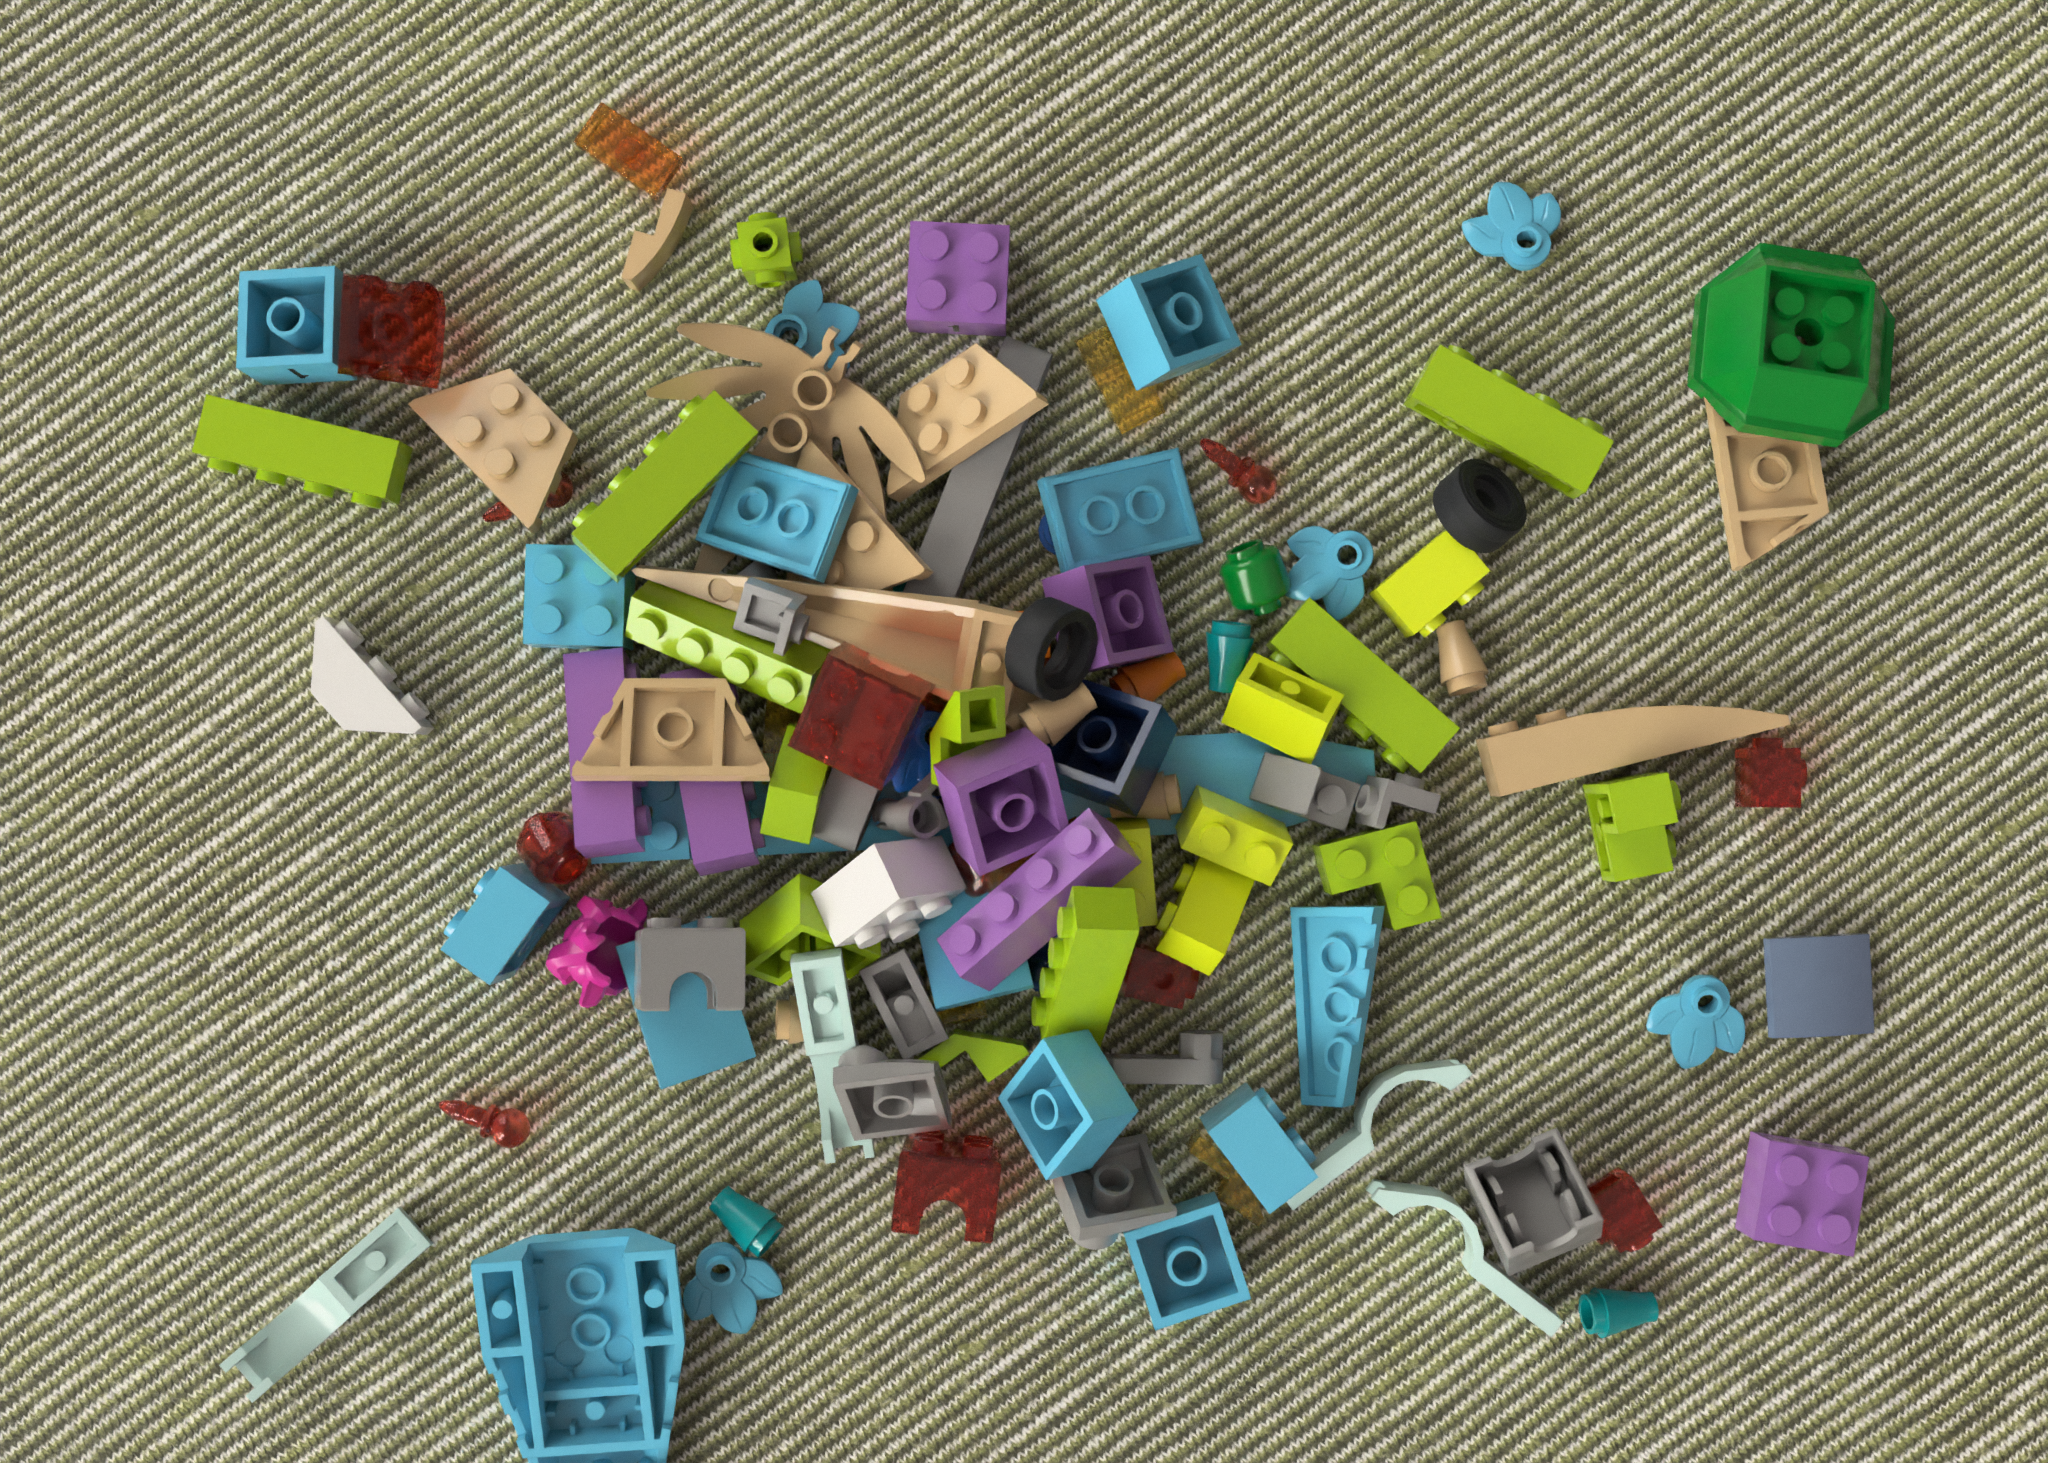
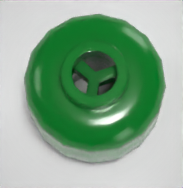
[1219,539,1291,616]

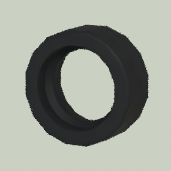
[1004,597,1098,702]

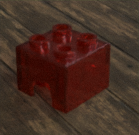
[787,641,936,791]
[891,1131,1002,1243]

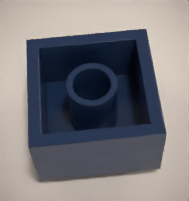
[1047,679,1178,817]

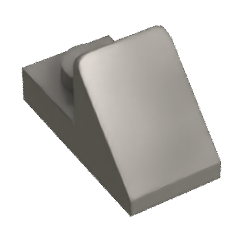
[1249,752,1361,831]
[859,948,949,1059]

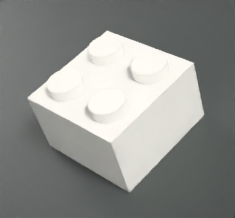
[811,835,967,949]

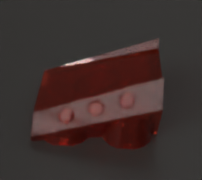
[337,273,446,389]

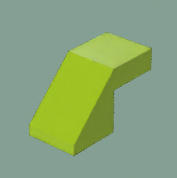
[930,685,1006,786]
[760,723,838,845]
[915,1029,1029,1083]

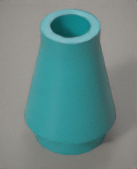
[1206,620,1255,693]
[709,1186,784,1258]
[1579,1287,1659,1338]

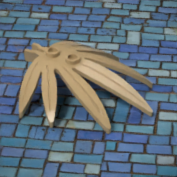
[646,322,927,582]

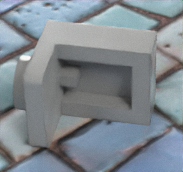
[733,577,810,656]
[1355,773,1441,830]

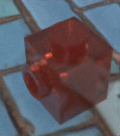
[1735,738,1807,808]
[1122,944,1199,1010]
[1587,1167,1663,1253]

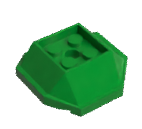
[1687,243,1895,448]

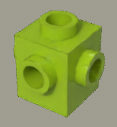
[730,212,803,288]

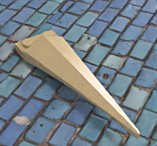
[631,565,1022,716]

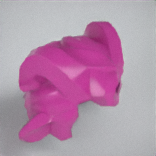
[546,895,648,1008]

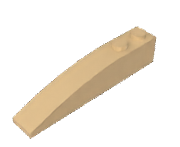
[1476,705,1791,797]

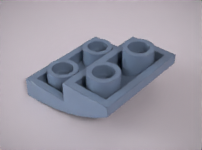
[1763,933,1875,1038]

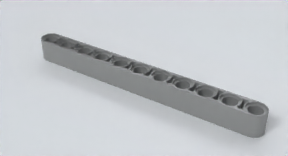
[813,336,1053,853]

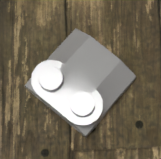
[833,1045,952,1141]
[1053,1133,1177,1250]

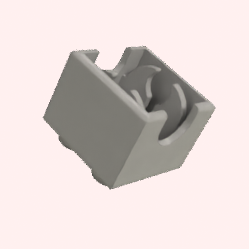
[634,918,746,1012]
[1464,1127,1604,1276]

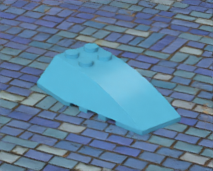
[471,1228,686,1463]

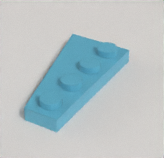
[1290,906,1385,1108]

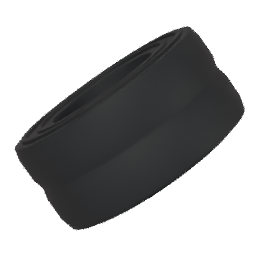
[1433,459,1527,553]

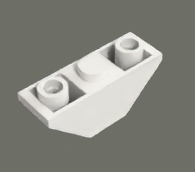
[311,616,435,735]

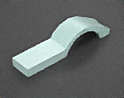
[790,948,875,1164]
[1287,1058,1473,1210]
[1365,1179,1564,1338]
[219,1207,433,1403]

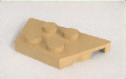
[886,343,1049,503]
[408,368,578,535]
[1704,397,1829,571]
[796,438,933,591]
[572,678,772,781]

